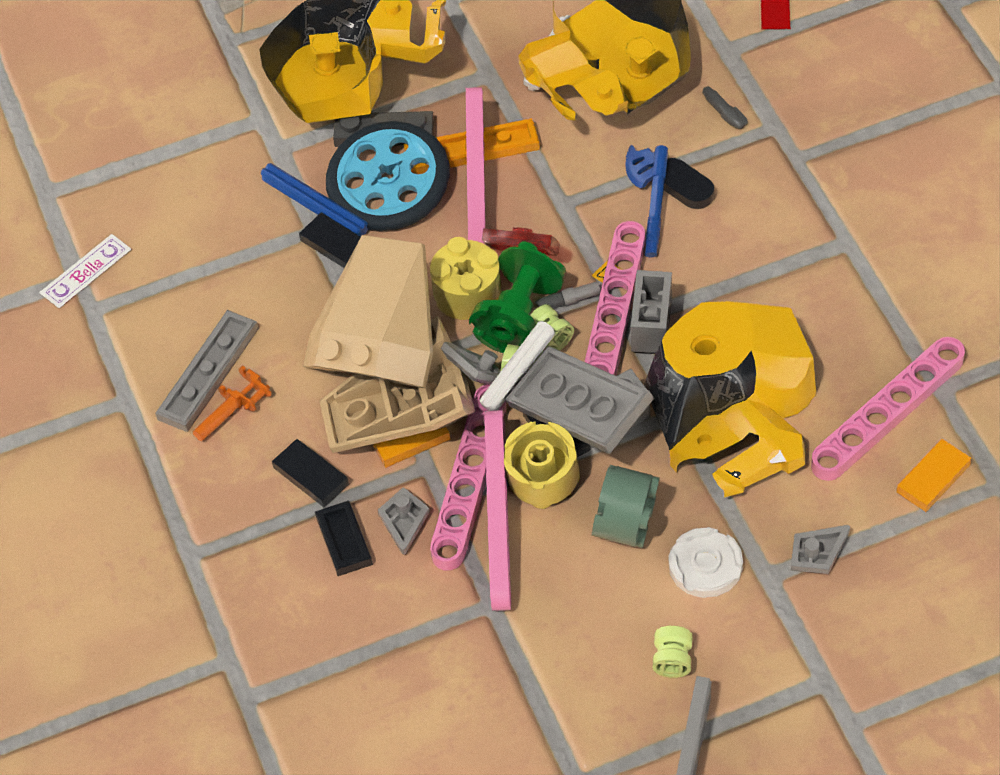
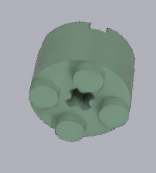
[592,465,660,548]

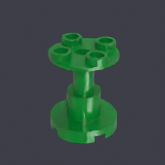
[469,241,566,353]

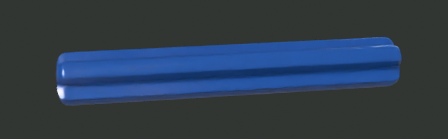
[261,163,368,237]

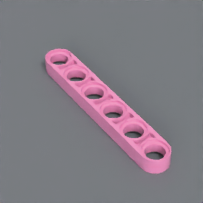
[466,87,486,245]
[585,221,645,376]
[811,337,965,481]
[430,384,507,570]
[484,410,511,611]

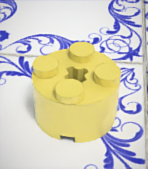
[430,237,501,320]
[503,422,580,509]

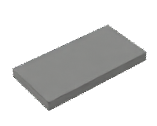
[505,346,654,454]

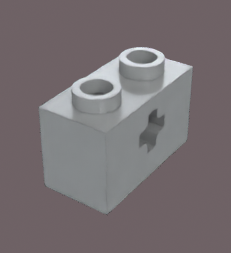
[630,270,672,353]

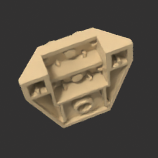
[303,235,433,388]
[320,316,476,453]

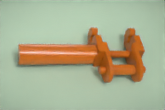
[193,365,271,441]

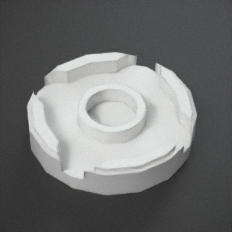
[668,527,743,598]

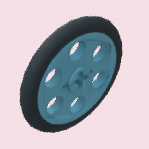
[326,121,450,231]

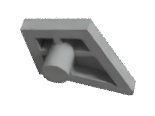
[441,342,501,385]
[378,487,430,554]
[791,525,850,574]

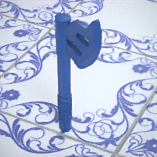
[625,145,668,258]

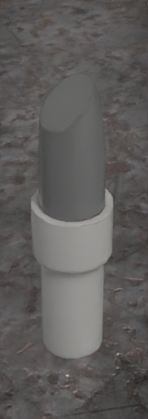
[535,281,601,308]

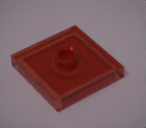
[482,227,560,256]

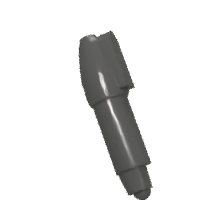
[702,86,748,129]

